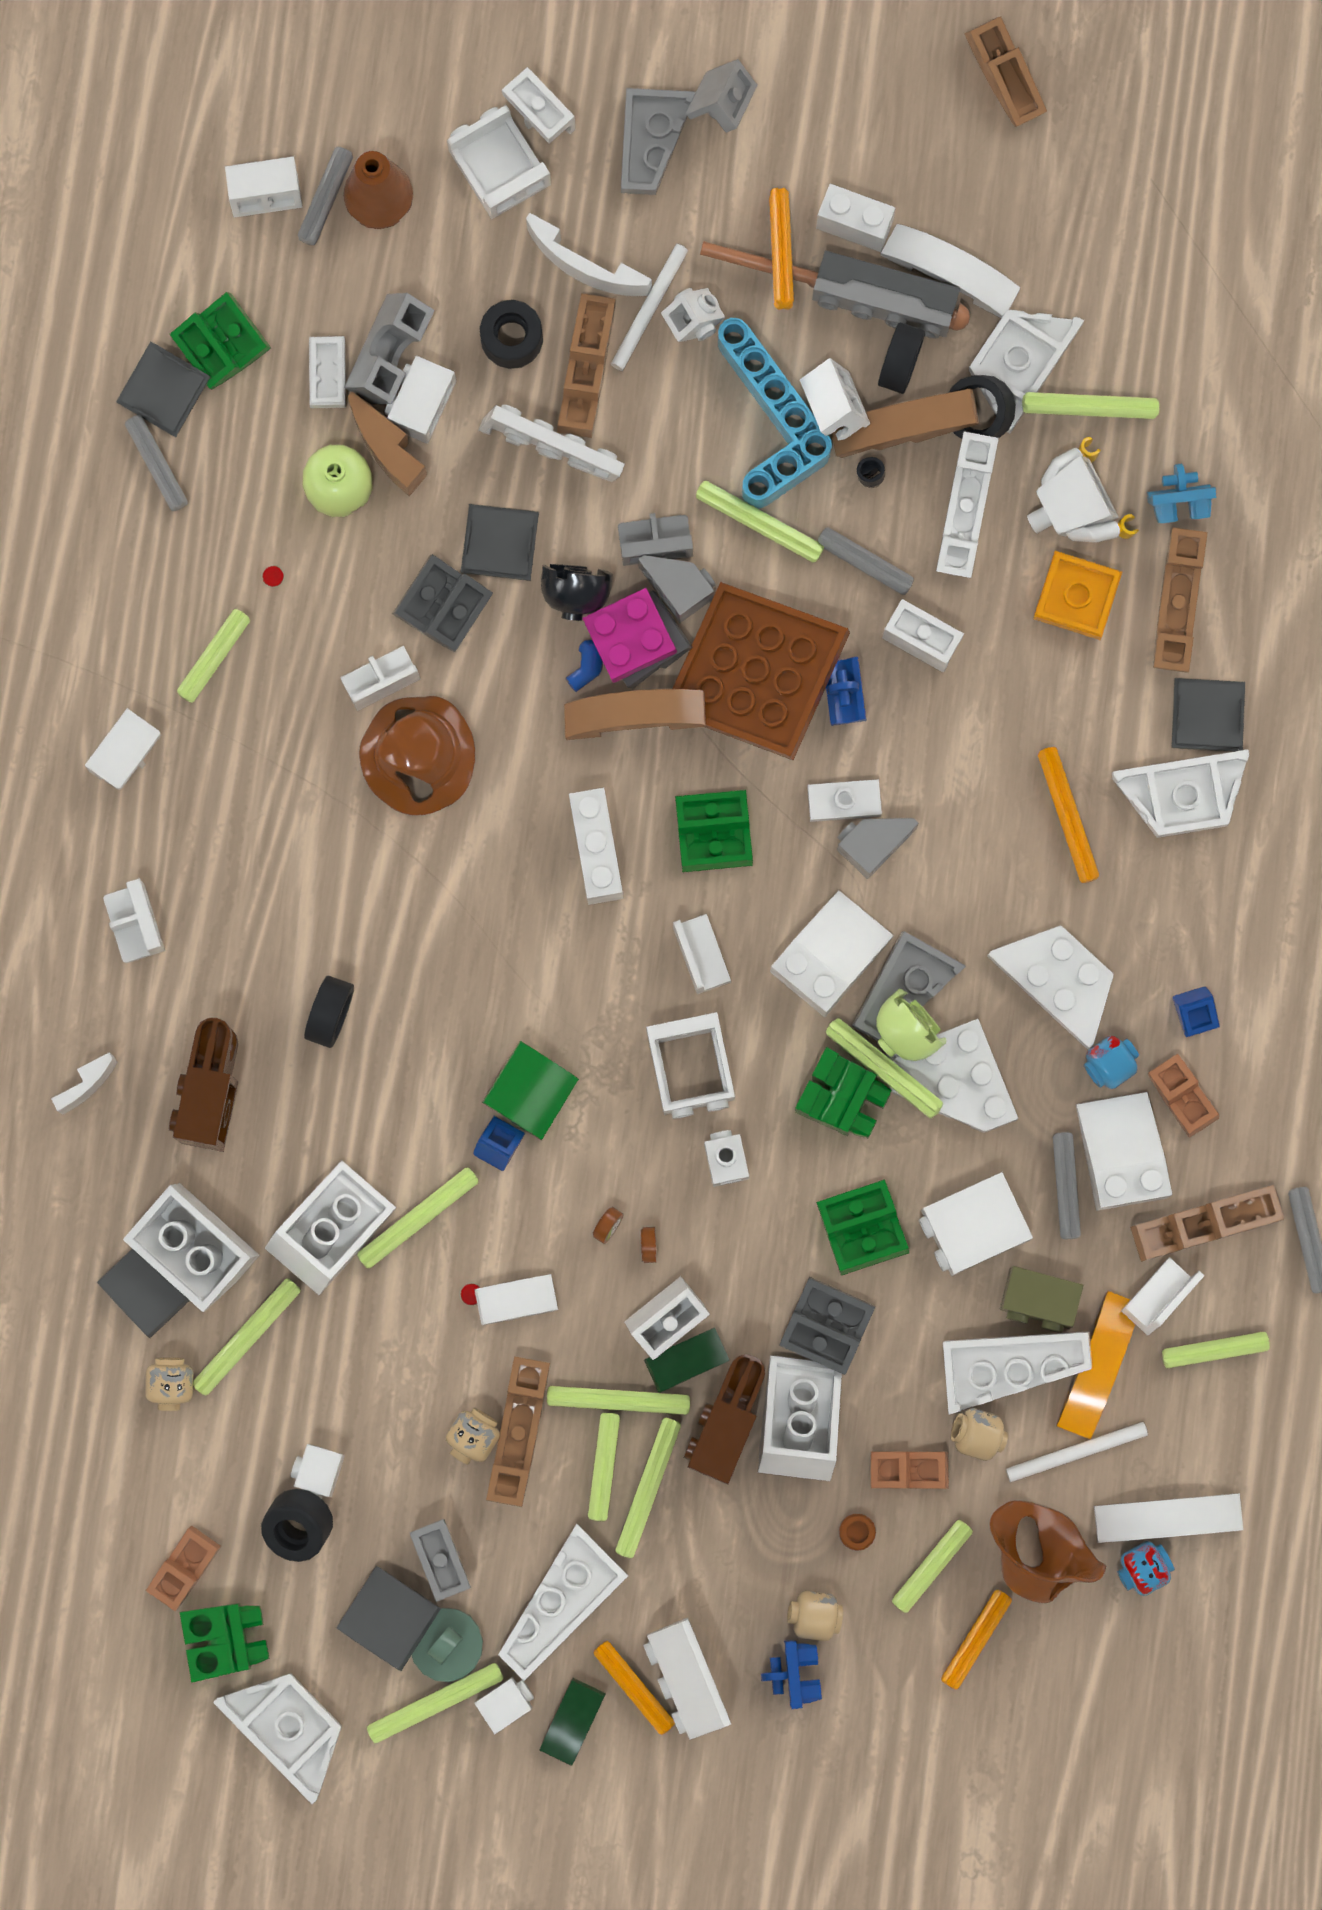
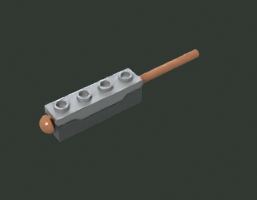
[700,241,970,339]

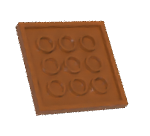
[672,582,850,760]

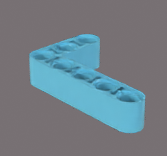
[718,318,832,509]

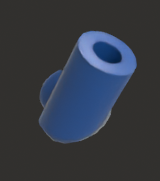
[565,639,603,692]

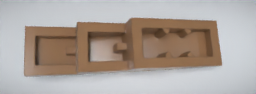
[557,293,616,438]
[832,389,979,458]
[1130,1185,1284,1262]

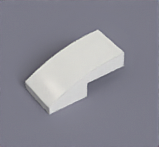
[51,1053,117,1115]
[475,1274,558,1325]

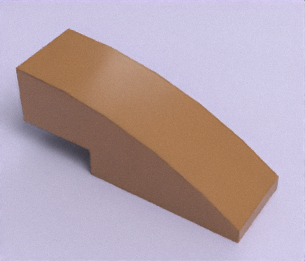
[964,16,1047,127]
[347,392,427,497]

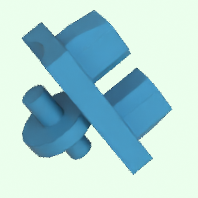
[1147,463,1216,523]

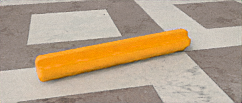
[769,188,794,310]
[1038,747,1099,883]

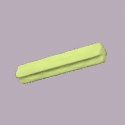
[177,609,250,703]
[1162,1332,1270,1368]
[588,1412,620,1521]
[892,1520,973,1613]

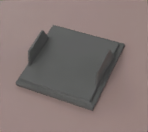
[116,341,211,437]
[461,504,539,581]
[1171,678,1245,752]

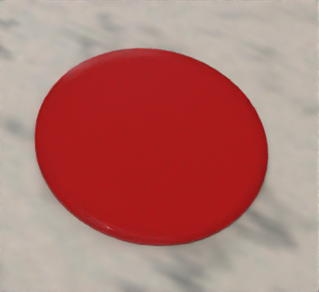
[262,566,284,587]
[461,1284,480,1305]

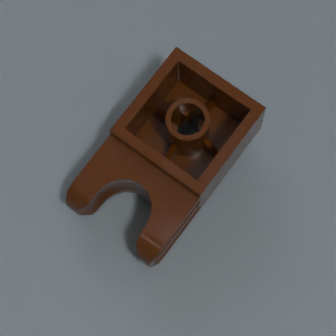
[169,1018,238,1152]
[683,1354,765,1485]

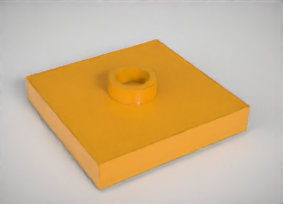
[1033,551,1122,640]

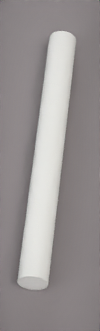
[611,244,688,371]
[1006,1422,1148,1483]

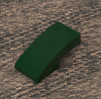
[644,1328,730,1393]
[539,1678,606,1766]

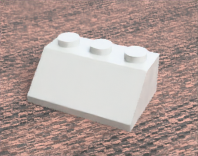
[123,1183,260,1312]
[643,1618,731,1739]

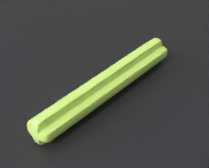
[1022,392,1159,419]
[696,481,824,562]
[826,1018,943,1118]
[357,1167,478,1268]
[193,1278,301,1396]
[547,1386,690,1415]
[616,1418,681,1558]
[367,1663,503,1743]

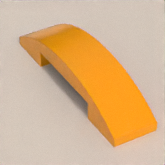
[1056,1291,1135,1440]

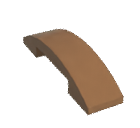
[1153,527,1208,673]
[564,689,706,740]
[486,1356,550,1507]

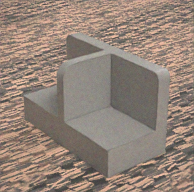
[686,59,757,133]
[618,513,693,566]
[410,1519,471,1602]

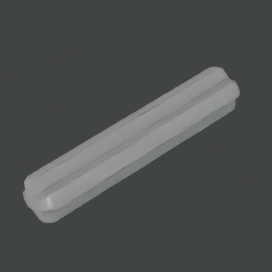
[298,147,353,245]
[125,415,188,511]
[818,528,914,595]
[1053,1132,1081,1239]
[1288,1187,1322,1293]

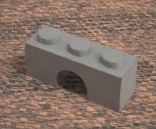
[344,293,434,404]

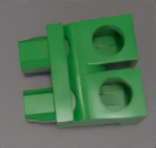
[795,1047,892,1139]
[179,1603,270,1683]

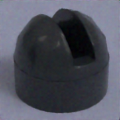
[857,457,885,488]

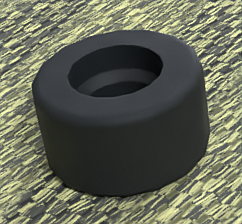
[479,300,543,369]
[261,1489,333,1562]

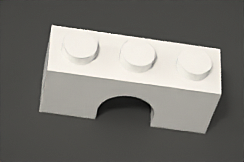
[569,788,623,905]

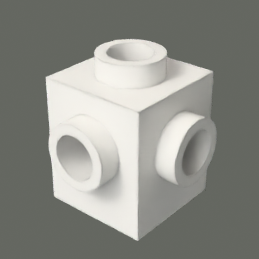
[661,288,725,342]

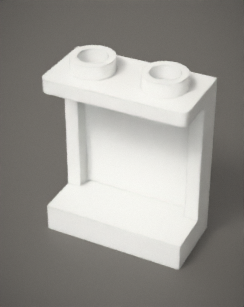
[447,105,551,219]
[919,1172,1033,1276]

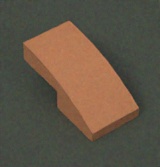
[1148,1054,1219,1138]
[871,1452,949,1489]
[146,1526,221,1611]

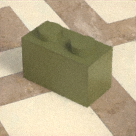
[1000,1266,1084,1333]

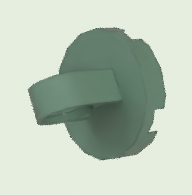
[412,1608,483,1682]

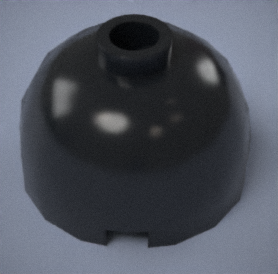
[541,564,613,621]

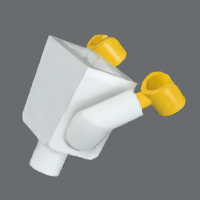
[1027,437,1139,543]

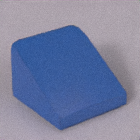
[1173,987,1220,1038]
[473,1116,525,1171]

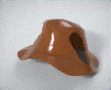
[359,696,475,815]
[990,1500,1106,1604]

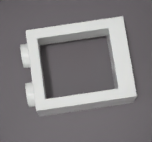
[646,1012,735,1119]

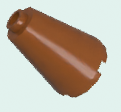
[343,151,413,229]

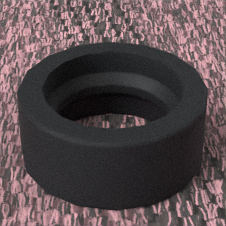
[878,322,925,394]
[949,375,1016,439]
[304,976,354,1048]

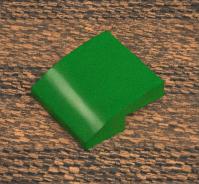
[169,292,271,390]
[675,790,753,872]
[482,1041,579,1140]
[816,1179,909,1276]

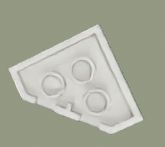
[886,1019,1018,1133]

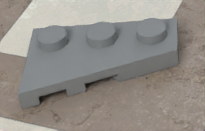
[621,88,696,195]
[852,931,966,1041]

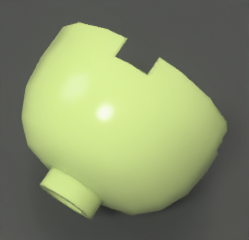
[303,445,373,517]
[876,989,946,1061]

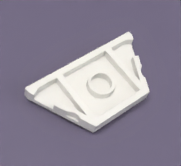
[969,310,1084,434]
[1112,750,1249,838]
[987,926,1114,1050]
[213,1673,342,1804]

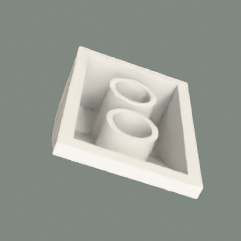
[770,890,894,1017]
[1076,1092,1172,1211]
[265,1161,396,1295]
[758,1356,842,1481]

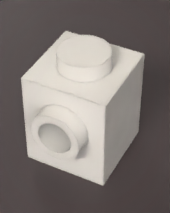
[704,1130,749,1187]
[291,1444,345,1499]

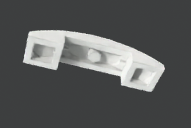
[526,213,652,296]
[881,224,1020,318]
[936,432,999,578]
[1094,1493,1243,1543]

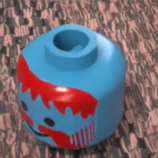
[1084,1036,1139,1089]
[1117,1541,1175,1596]

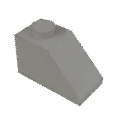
[638,555,716,623]
[837,818,919,879]

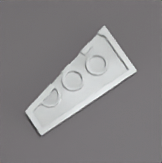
[478,405,625,482]
[943,1331,1092,1415]
[498,1524,628,1681]

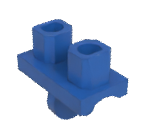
[826,657,867,726]
[761,1640,822,1709]

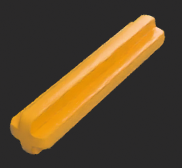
[941,1590,1012,1690]
[594,1641,675,1735]

